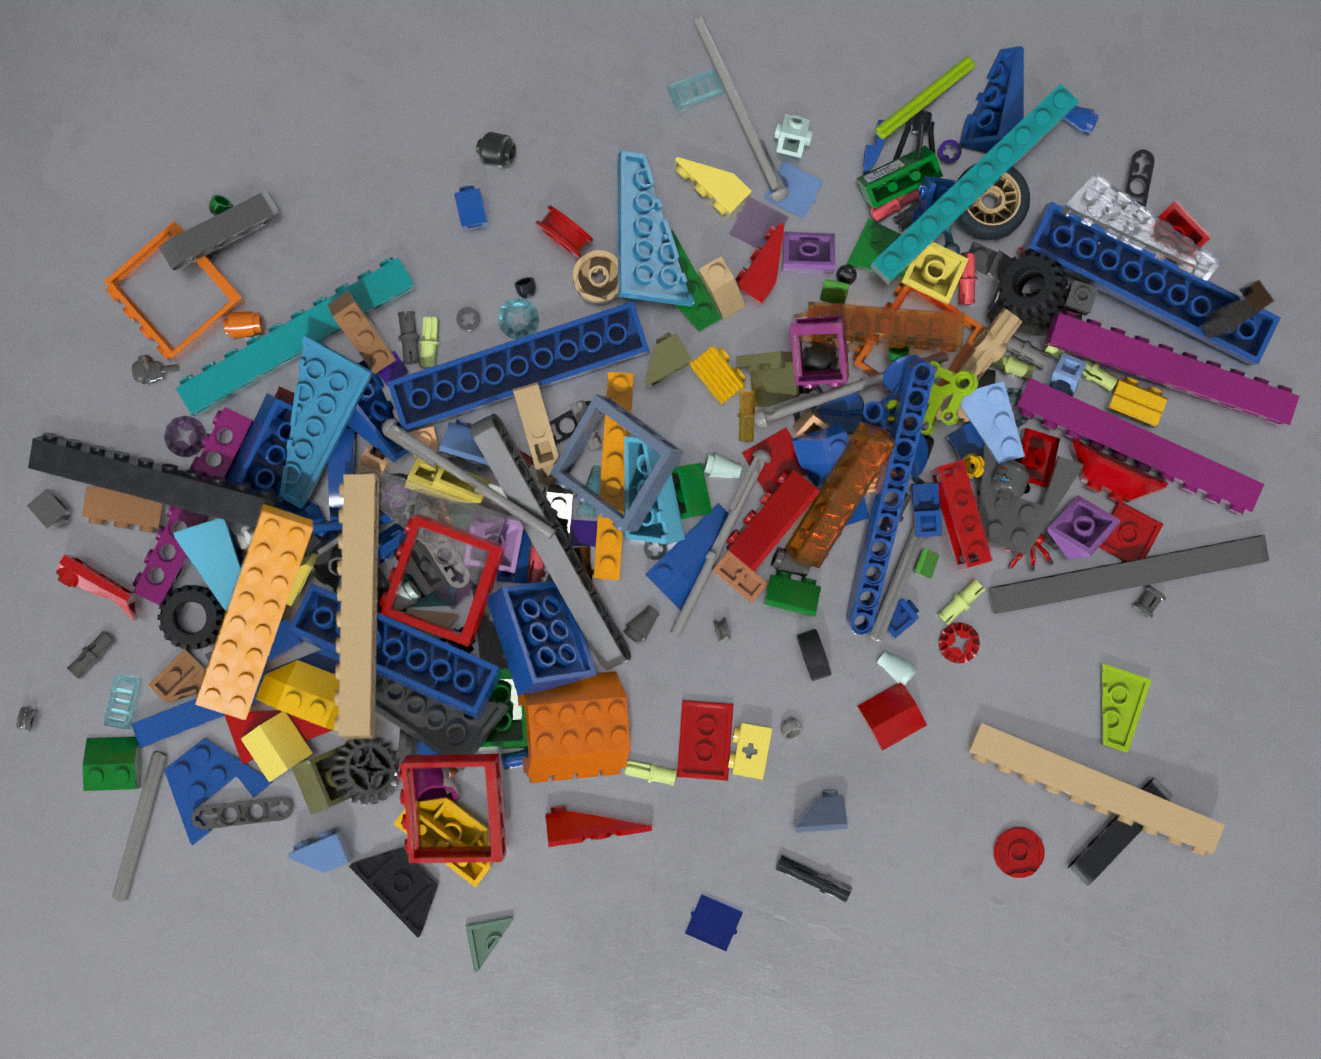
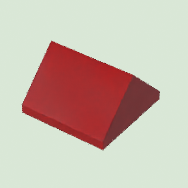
[1142,200,1212,266]
[1014,428,1060,488]
[857,683,927,751]

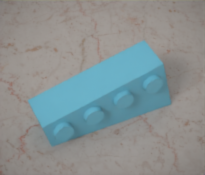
[624,434,685,544]

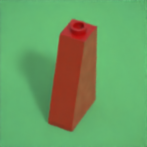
[224,710,332,764]

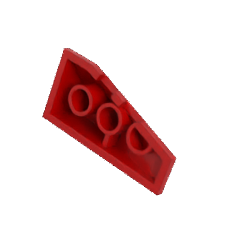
[545,806,652,847]

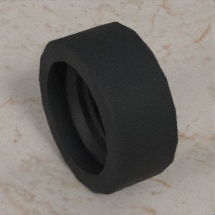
[797,629,831,681]

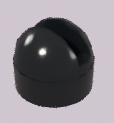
[836,265,857,285]
[514,277,536,299]

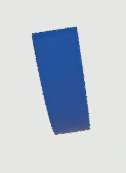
[328,428,355,521]

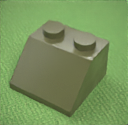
[645,332,692,390]
[292,745,358,815]

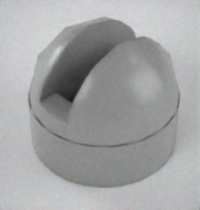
[781,717,803,740]

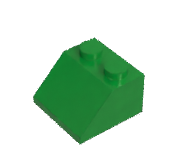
[672,463,712,520]
[763,571,821,617]
[82,736,140,791]

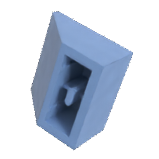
[288,828,353,873]

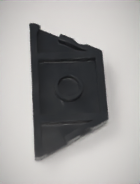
[349,847,439,938]

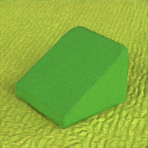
[820,279,850,304]
[913,548,939,578]

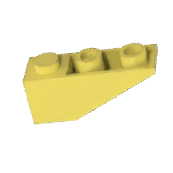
[675,157,752,216]

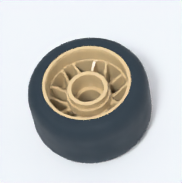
[956,164,1030,240]

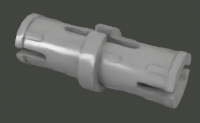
[1006,335,1051,369]

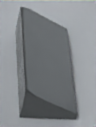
[395,539,448,598]

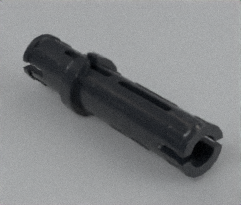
[775,855,852,903]

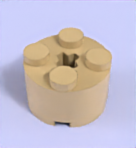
[573,250,618,305]

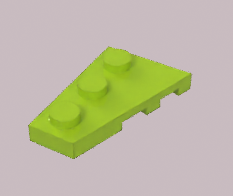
[1101,663,1152,753]

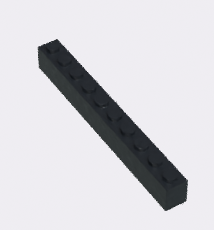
[28,433,283,528]

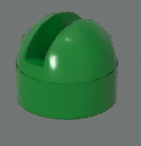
[209,195,231,215]
[889,343,910,363]

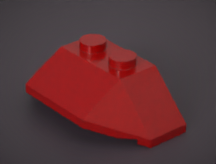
[1068,439,1168,504]

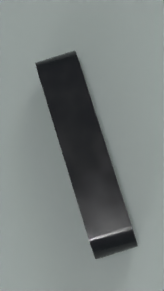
[1067,777,1173,886]

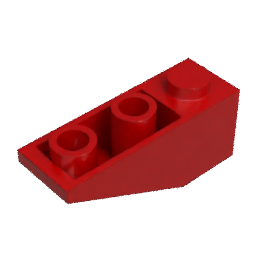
[735,222,785,305]

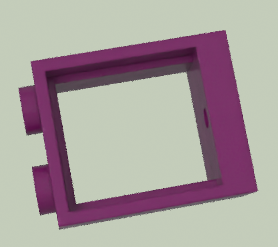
[790,315,850,388]

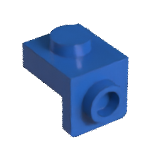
[887,598,919,640]

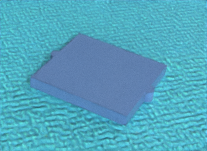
[764,161,823,219]

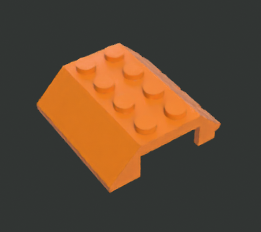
[518,671,631,783]

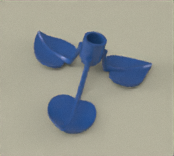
[818,355,928,476]

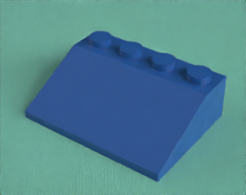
[226,393,308,514]
[487,581,597,695]

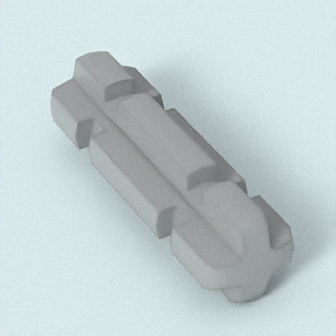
[571,400,603,450]

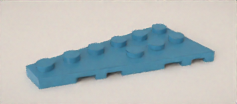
[618,150,695,307]
[279,335,374,509]

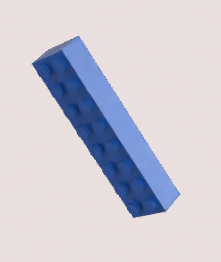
[288,583,502,720]

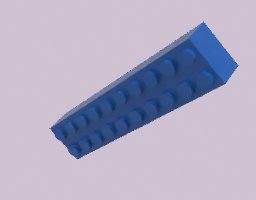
[1023,201,1281,366]
[387,301,650,432]

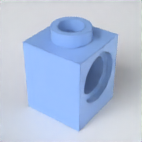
[1049,353,1087,397]

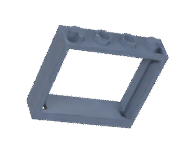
[550,394,684,532]

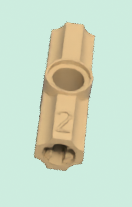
[957,308,1023,381]

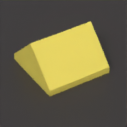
[901,242,968,305]
[241,711,313,782]

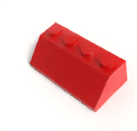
[726,468,820,572]

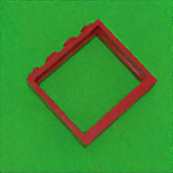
[930,459,993,570]
[380,514,506,646]
[398,753,507,863]

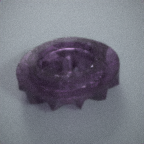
[164,416,206,457]

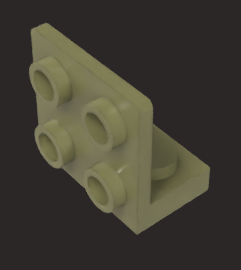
[736,351,799,408]

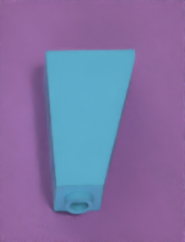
[174,518,241,611]

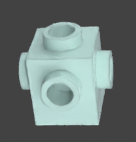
[774,114,813,158]

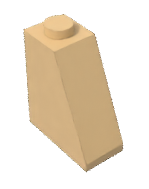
[698,256,746,320]

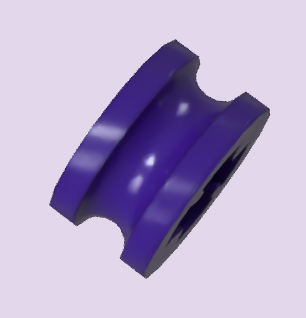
[938,140,962,164]

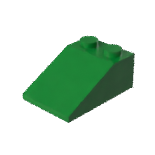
[479,668,528,750]

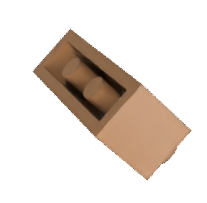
[327,291,396,374]
[82,486,166,533]

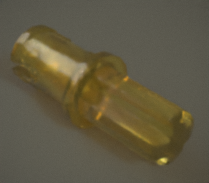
[737,391,756,442]

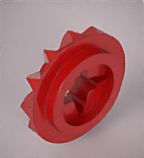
[939,622,980,664]

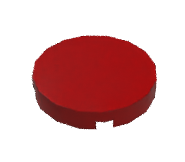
[993,826,1045,878]

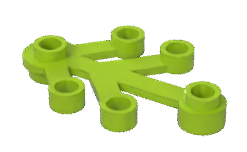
[886,361,978,435]

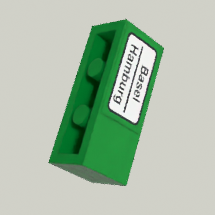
[856,145,943,209]

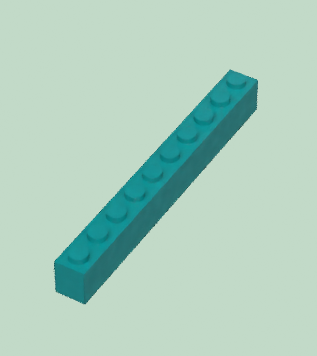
[870,83,1079,285]
[176,257,416,416]

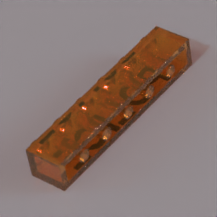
[807,302,965,352]
[785,422,896,568]

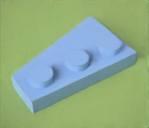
[952,381,1025,463]

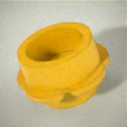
[962,453,985,479]

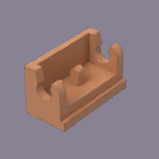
[712,551,769,604]

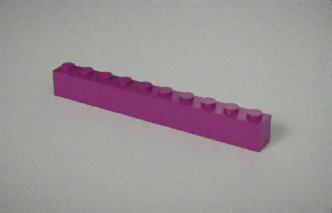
[1044,310,1300,426]
[1014,378,1264,515]

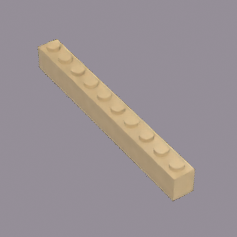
[334,474,379,739]
[969,723,1225,857]

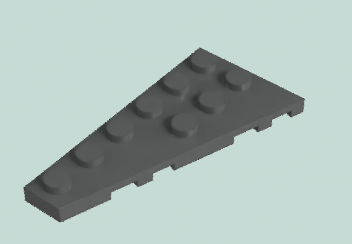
[375,674,509,771]

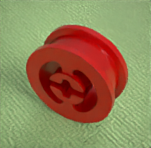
[535,205,593,259]

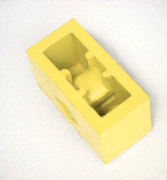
[728,722,772,780]

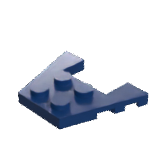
[164,737,273,846]

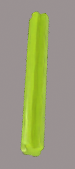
[875,56,975,139]

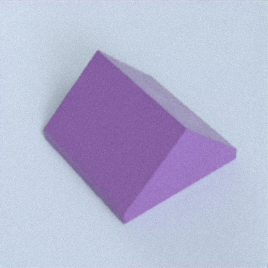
[782,232,835,274]
[1048,495,1121,559]

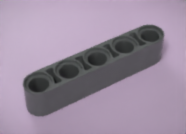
[159,191,281,271]

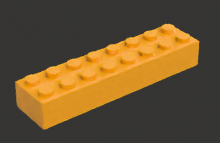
[195,504,313,720]

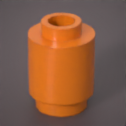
[223,311,262,339]

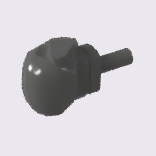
[132,355,178,384]

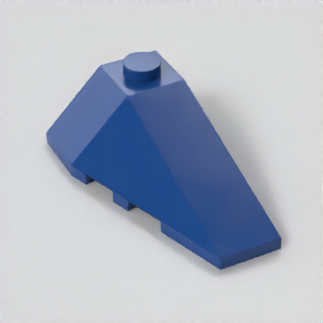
[960,46,1024,153]
[347,360,410,463]
[791,423,870,526]
[645,503,729,611]

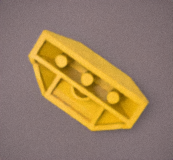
[256,660,340,731]
[393,797,492,888]

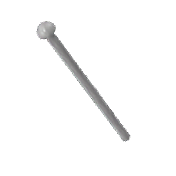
[693,16,788,202]
[754,351,949,428]
[382,418,555,539]
[671,450,771,636]

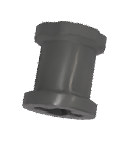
[1133,585,1167,619]

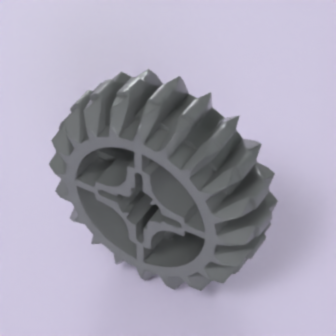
[331,737,400,806]

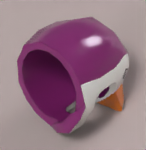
[415,767,459,802]

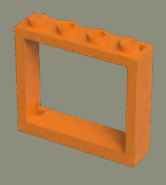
[104,221,245,361]
[851,282,988,395]

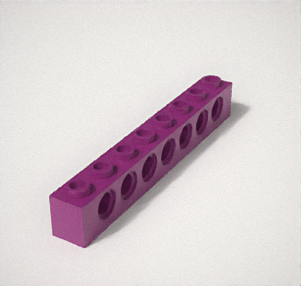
[132,407,253,606]

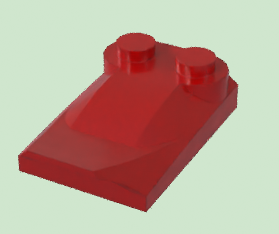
[56,554,139,620]

